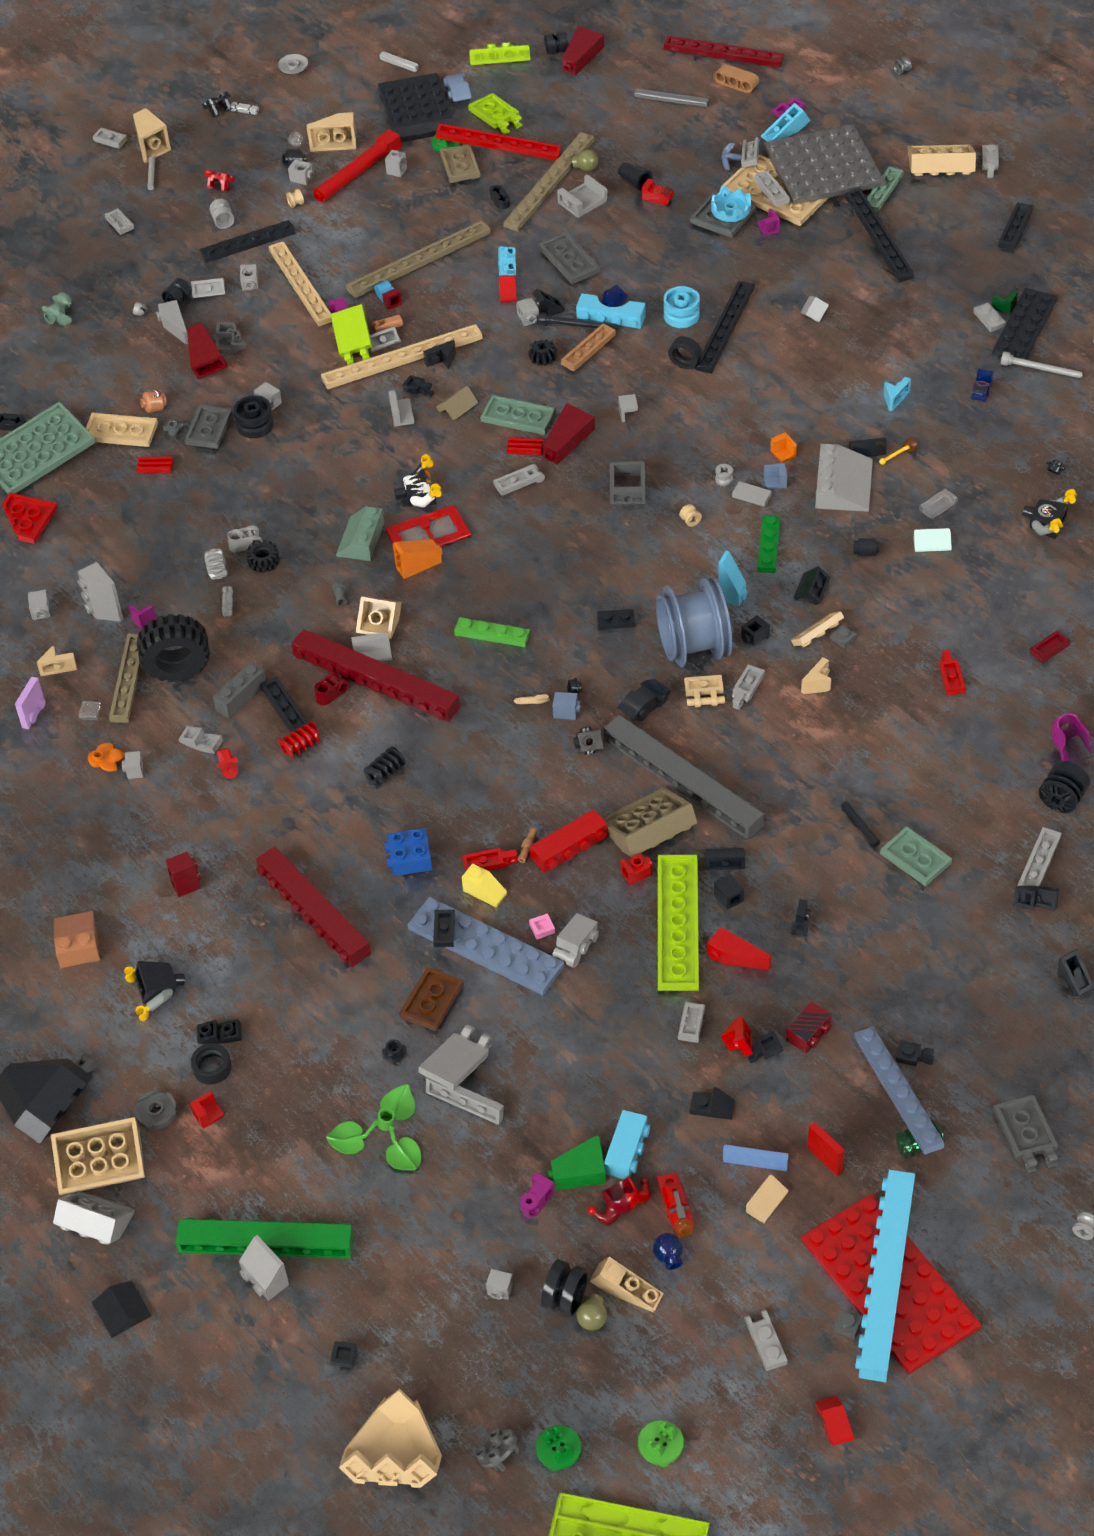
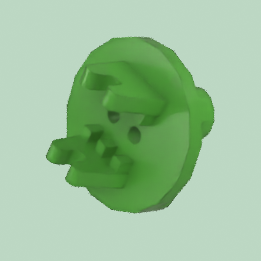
[638,1420,684,1467]

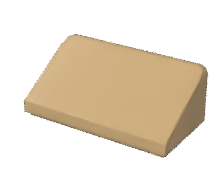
[746,1174,789,1223]

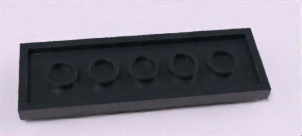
[992,288,1057,360]

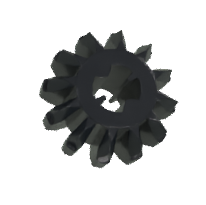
[528,339,557,366]

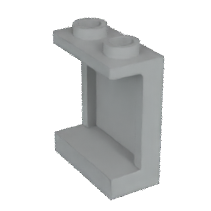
[557,175,608,218]

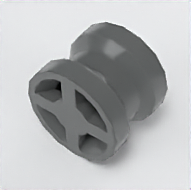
[893,56,912,75]

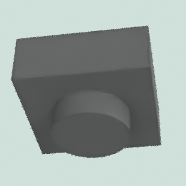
[830,624,857,649]
[833,1309,862,1339]

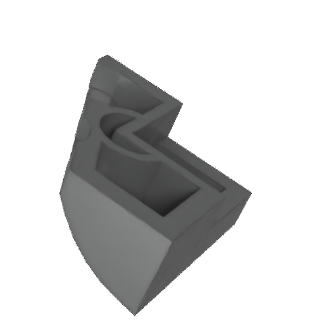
[215,322,247,354]

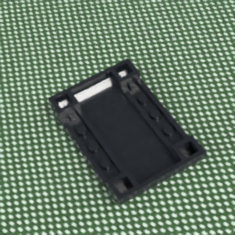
[377,73,454,142]

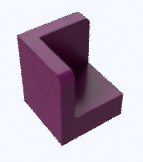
[757,208,780,236]
[129,605,156,629]

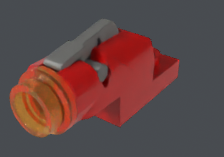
[657,1172,694,1237]

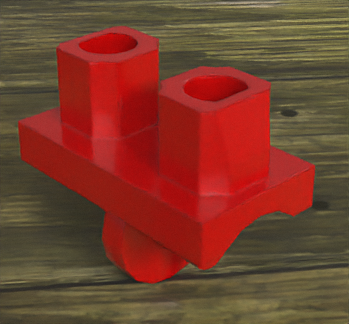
[216,748,239,779]

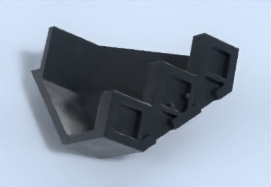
[0,1058,92,1144]

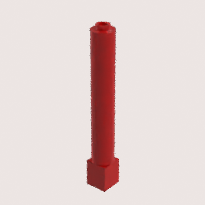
[313,129,401,203]

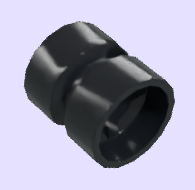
[544,31,569,54]
[161,278,192,306]

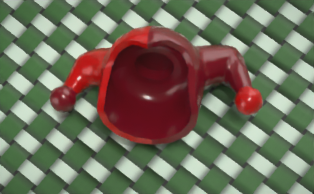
[588,1176,651,1226]

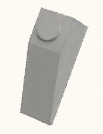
[156,300,188,344]

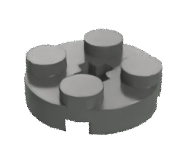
[134,1090,177,1132]

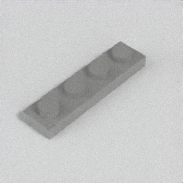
[1017,827,1062,886]
[426,1077,504,1125]

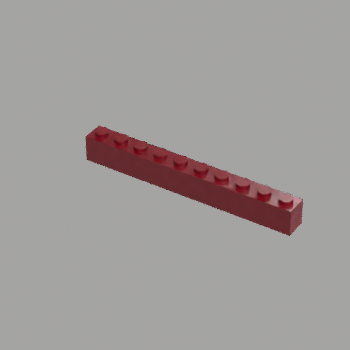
[291,629,460,722]

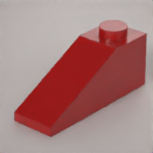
[707,927,772,970]

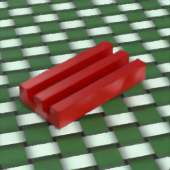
[507,437,543,455]
[136,457,173,473]

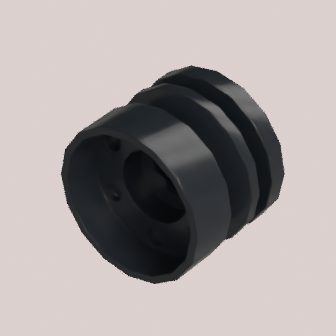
[1038,761,1090,814]

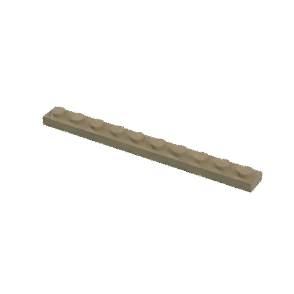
[504,132,594,232]
[346,220,491,298]

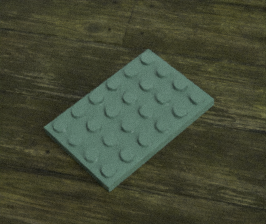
[0,402,96,494]

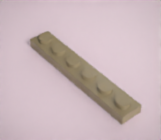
[109,634,141,723]

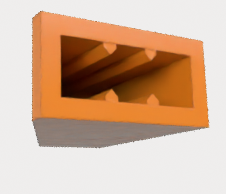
[393,539,443,579]

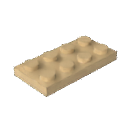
[86,413,158,447]

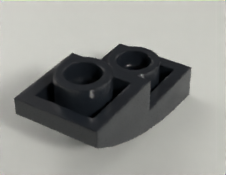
[197,1019,242,1044]

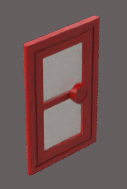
[385,505,471,547]

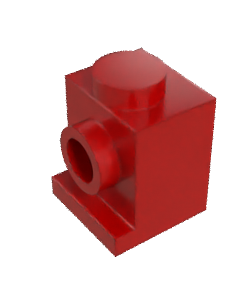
[620,853,652,886]

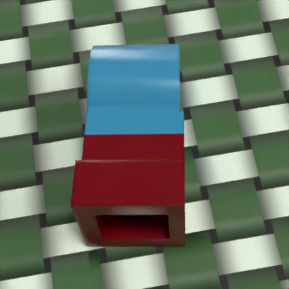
[374,280,402,310]

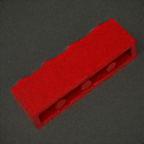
[530,809,608,873]

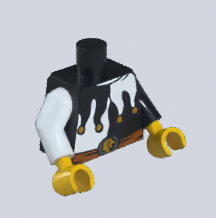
[394,454,441,507]

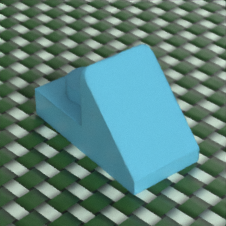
[883,377,911,411]

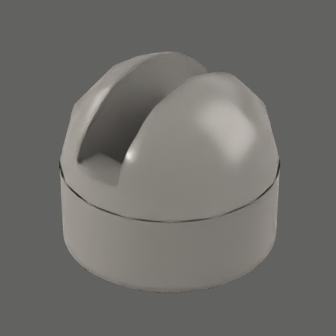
[133,302,147,316]

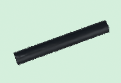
[841,801,880,847]

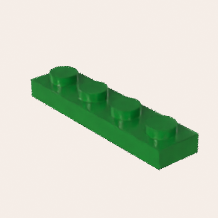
[757,515,780,573]

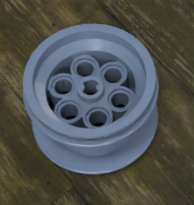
[656,577,732,668]

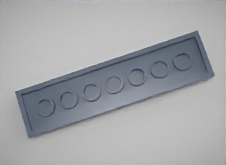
[407,897,565,996]

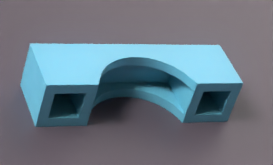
[576,293,646,329]

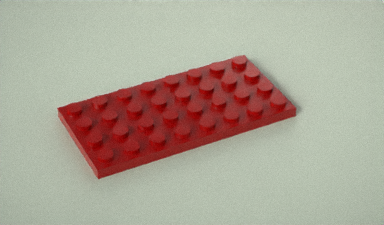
[801,1193,981,1375]

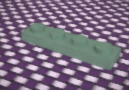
[867,166,904,213]

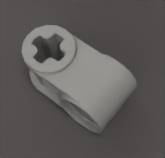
[227,525,263,553]

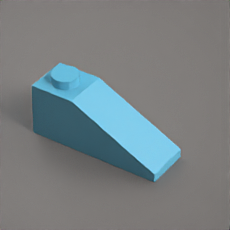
[761,103,810,142]
[719,551,748,606]

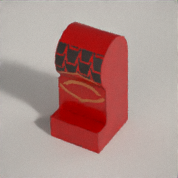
[642,179,674,205]

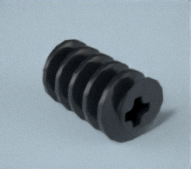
[363,746,406,785]

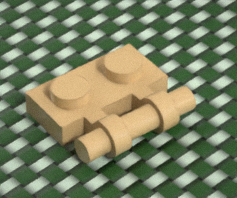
[684,675,725,708]

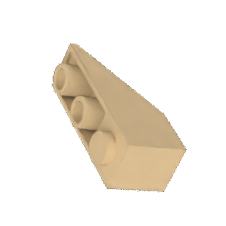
[589,1257,664,1312]

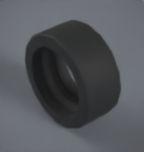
[668,336,702,369]
[191,1043,232,1085]

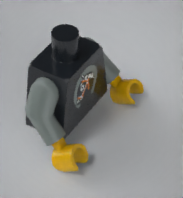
[1022,489,1077,539]
[124,959,185,1021]

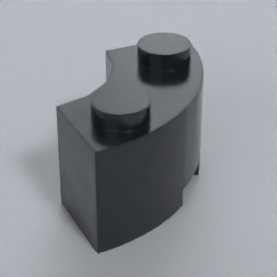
[617,679,671,721]

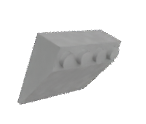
[816,444,873,512]

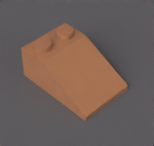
[54,911,100,968]

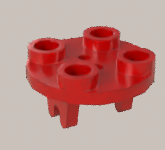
[204,170,235,192]

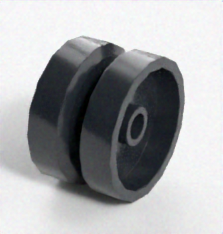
[234,395,274,439]
[541,1259,588,1316]

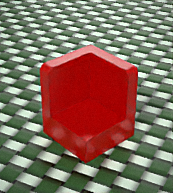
[190,1091,224,1129]

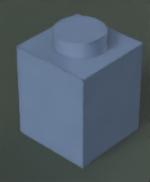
[553,692,581,720]

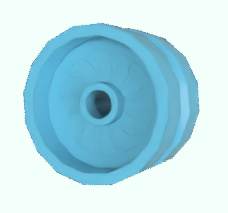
[664,286,700,328]

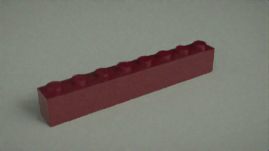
[256,846,371,967]

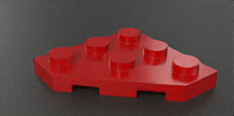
[2,493,58,544]

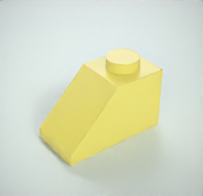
[462,863,507,907]

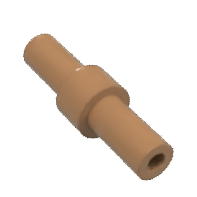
[518,828,538,863]

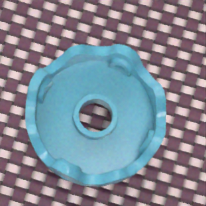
[711,186,751,222]

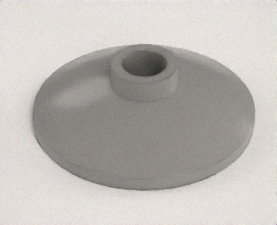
[278,54,308,74]

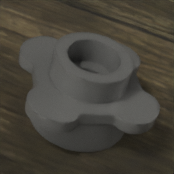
[163,419,183,436]

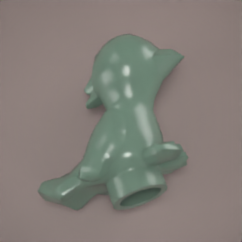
[42,292,72,327]

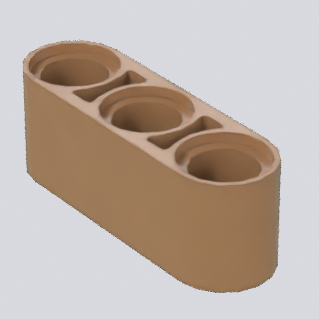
[713,64,759,93]

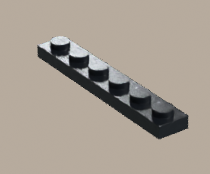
[200,220,295,263]

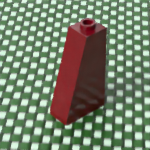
[562,26,604,76]
[187,322,228,379]
[543,403,595,465]

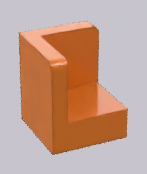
[770,432,797,463]

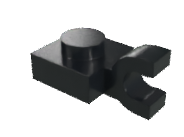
[402,375,434,398]
[791,899,811,937]
[896,1040,934,1066]

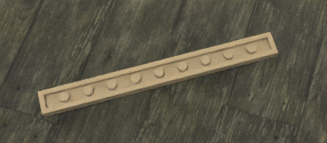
[321,324,483,390]

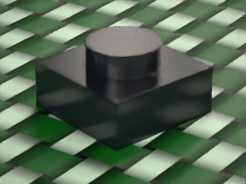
[330,1341,358,1369]

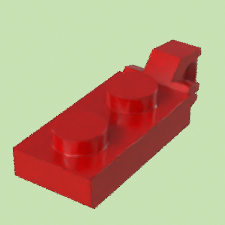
[939,650,966,695]
[462,848,518,872]

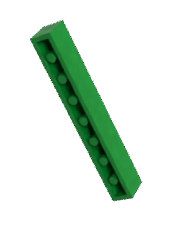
[175,1218,354,1259]

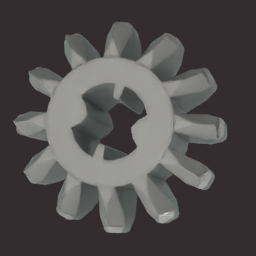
[204,548,228,580]

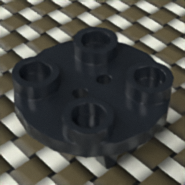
[202,91,231,117]

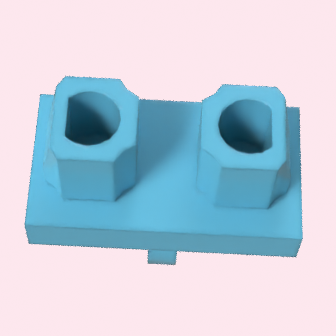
[498,246,516,277]

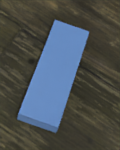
[723,1144,789,1171]

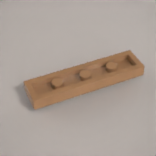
[561,324,616,371]

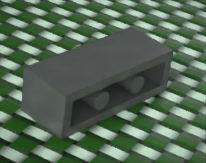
[213,662,266,719]

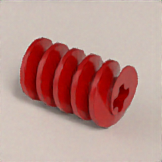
[278,721,320,759]

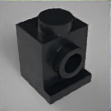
[741,615,770,646]

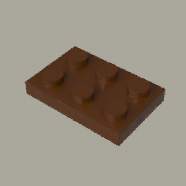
[399,967,464,1032]

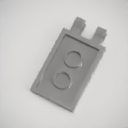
[418,1024,492,1090]

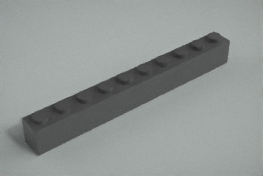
[604,715,764,840]

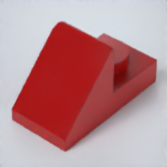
[499,275,517,303]
[721,1015,753,1057]

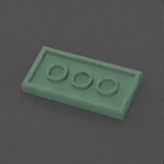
[480,395,556,435]

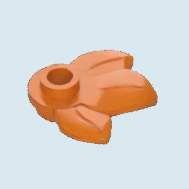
[88,743,125,771]

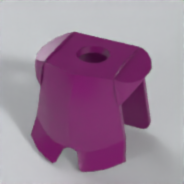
[1052,712,1092,762]

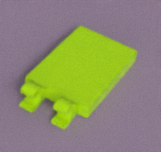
[468,93,522,135]
[331,304,373,365]

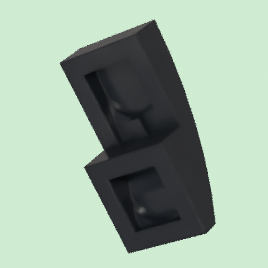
[1014,886,1059,910]

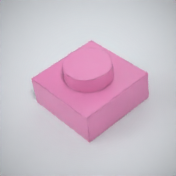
[529,913,555,939]

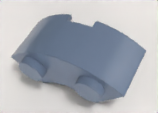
[443,73,471,104]

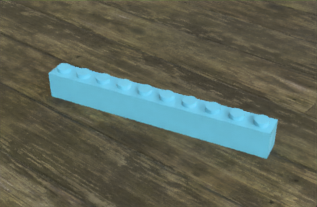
[855,1170,915,1383]

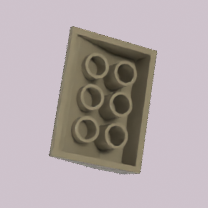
[603,787,697,857]

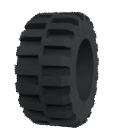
[137,614,210,682]

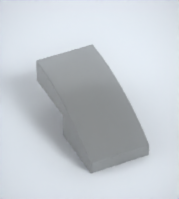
[178,726,223,754]

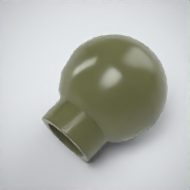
[572,149,598,172]
[576,1294,607,1331]

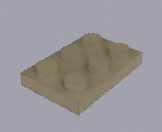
[440,144,480,183]

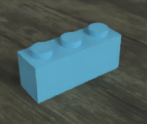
[604,1110,650,1179]

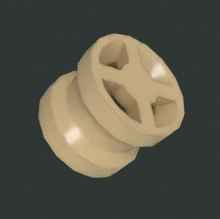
[286,189,304,208]
[679,504,702,527]

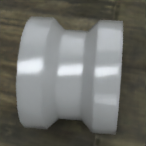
[715,464,733,486]
[1072,1212,1094,1240]

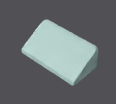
[913,528,951,552]

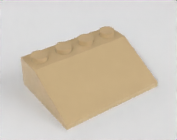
[908,144,976,176]
[51,1117,145,1195]

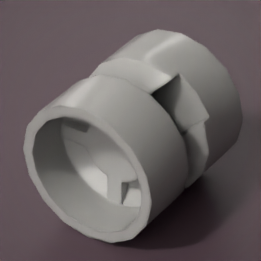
[209,199,234,229]

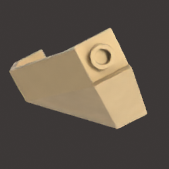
[339,1389,442,1488]

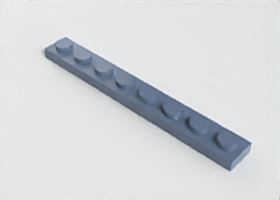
[854,1027,944,1155]

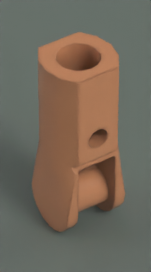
[371,315,403,333]

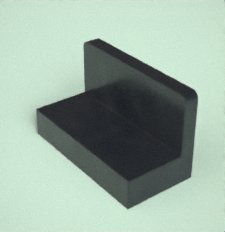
[848,438,887,457]
[794,566,831,605]
[705,848,745,870]

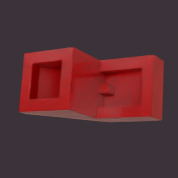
[815,1395,854,1446]

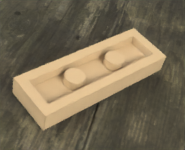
[791,611,844,647]

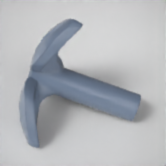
[721,143,742,171]

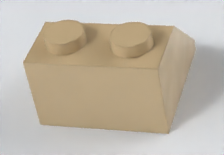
[356,596,402,639]

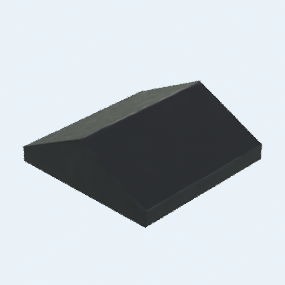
[92,1281,151,1338]

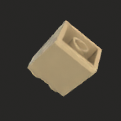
[133,108,171,163]

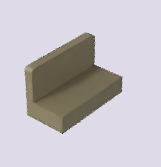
[436,386,478,420]

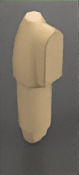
[514,694,549,704]

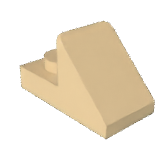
[37,646,77,676]
[801,657,831,694]

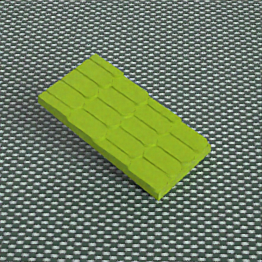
[548,1493,710,1536]

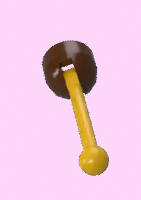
[879,437,918,465]

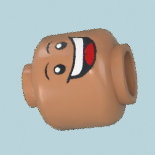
[140,390,167,413]

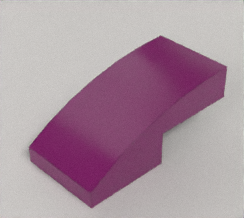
[771,97,806,118]

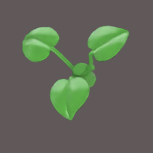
[326,1084,421,1170]

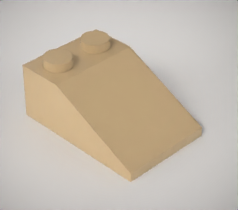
[307,112,357,152]

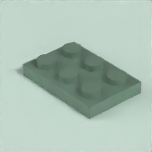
[880,826,952,886]

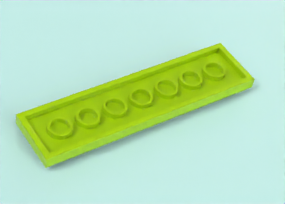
[658,855,699,991]

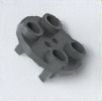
[475,1428,520,1472]

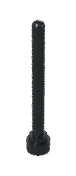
[539,312,618,330]

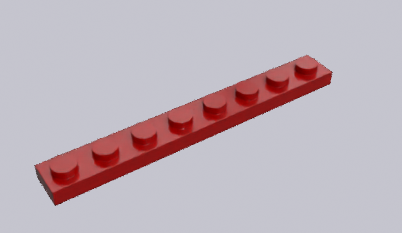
[436,123,561,160]

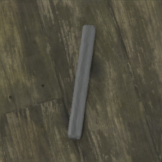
[634,88,709,108]

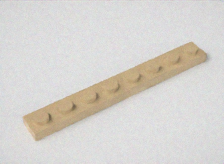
[268,241,332,327]

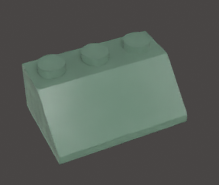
[336,506,385,561]

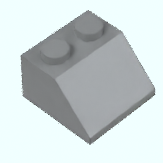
[239,1235,289,1301]

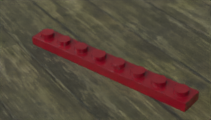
[664,36,784,68]

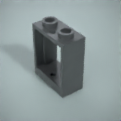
[610,461,646,505]

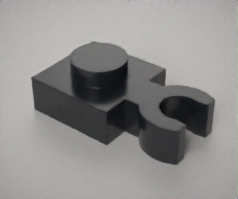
[748,1031,784,1063]

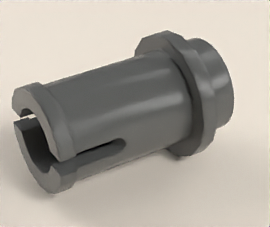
[332,583,347,606]

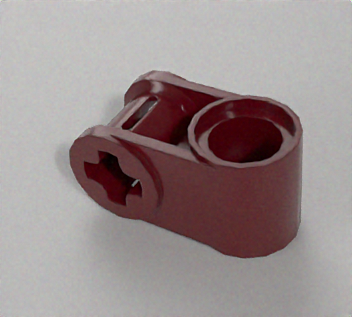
[314,671,349,706]

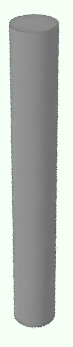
[148,156,155,190]

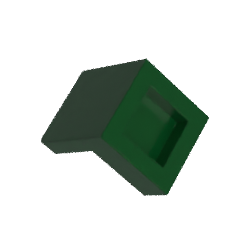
[991,290,1018,314]

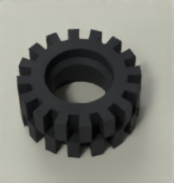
[246,540,280,573]

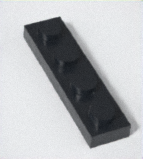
[998,202,1033,250]
[260,677,309,732]

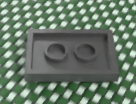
[185,405,233,449]

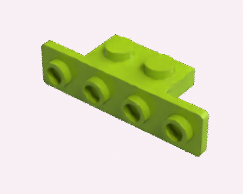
[469,42,530,65]

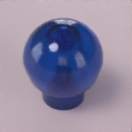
[653,1233,683,1270]

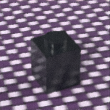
[714,874,744,910]

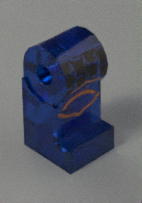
[971,369,994,402]

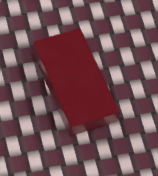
[1030,630,1070,663]

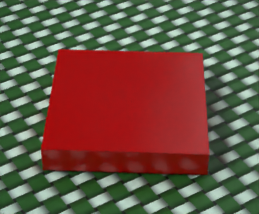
[807,1122,845,1176]

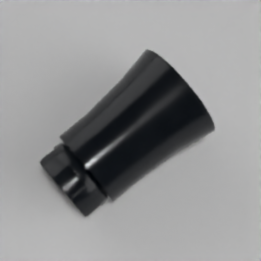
[618,162,653,191]

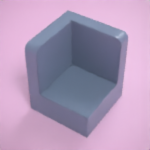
[764,463,787,490]

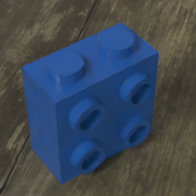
[385,828,432,876]

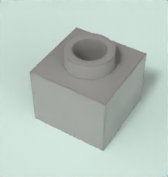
[122,751,143,779]
[486,1269,514,1300]

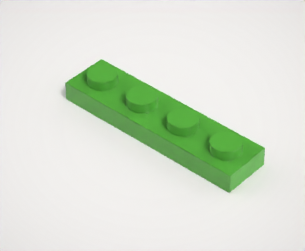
[454,617,530,647]

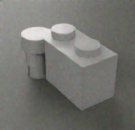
[553,913,599,968]

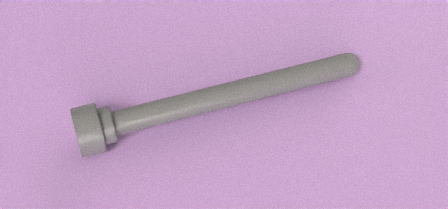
[1001,351,1083,378]

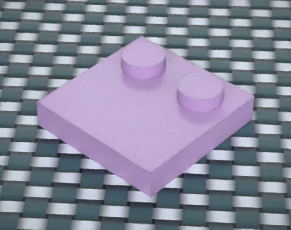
[15,677,46,729]

